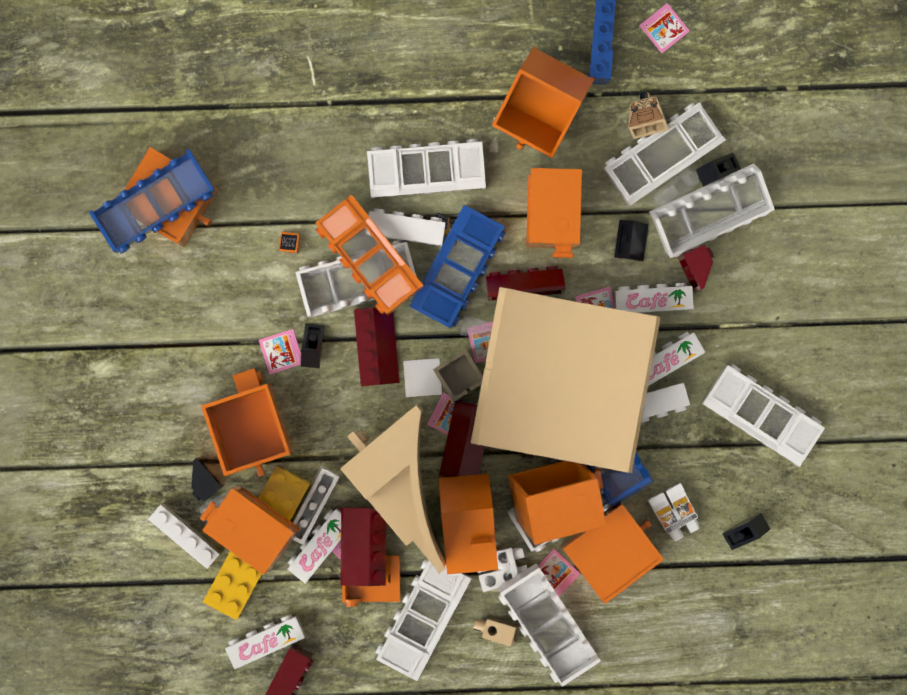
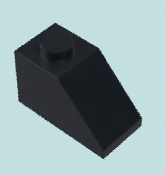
[695,153,741,187]
[301,324,324,368]
[191,457,223,502]
[722,513,770,550]

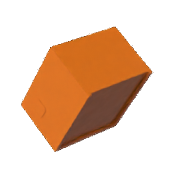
[492,46,594,158]
[124,147,219,247]
[526,168,582,258]
[201,384,294,477]
[508,460,606,545]
[439,473,498,575]
[200,486,301,575]
[561,503,664,604]

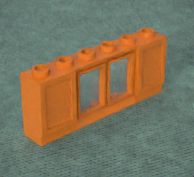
[315,195,424,316]

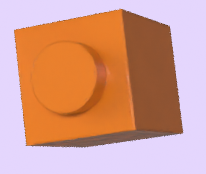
[233,368,264,393]

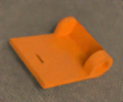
[342,555,401,607]

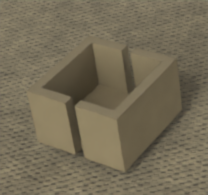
[433,349,483,402]

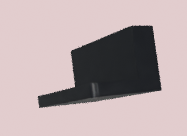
[614,220,648,262]

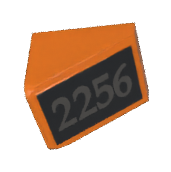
[279,232,300,254]

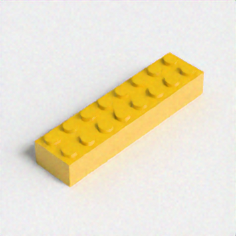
[203,465,311,620]

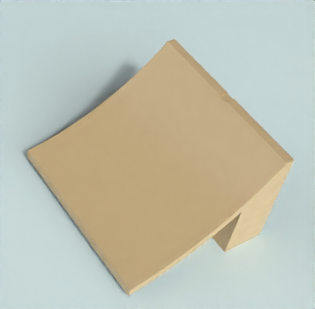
[471,287,661,473]
[340,403,445,574]

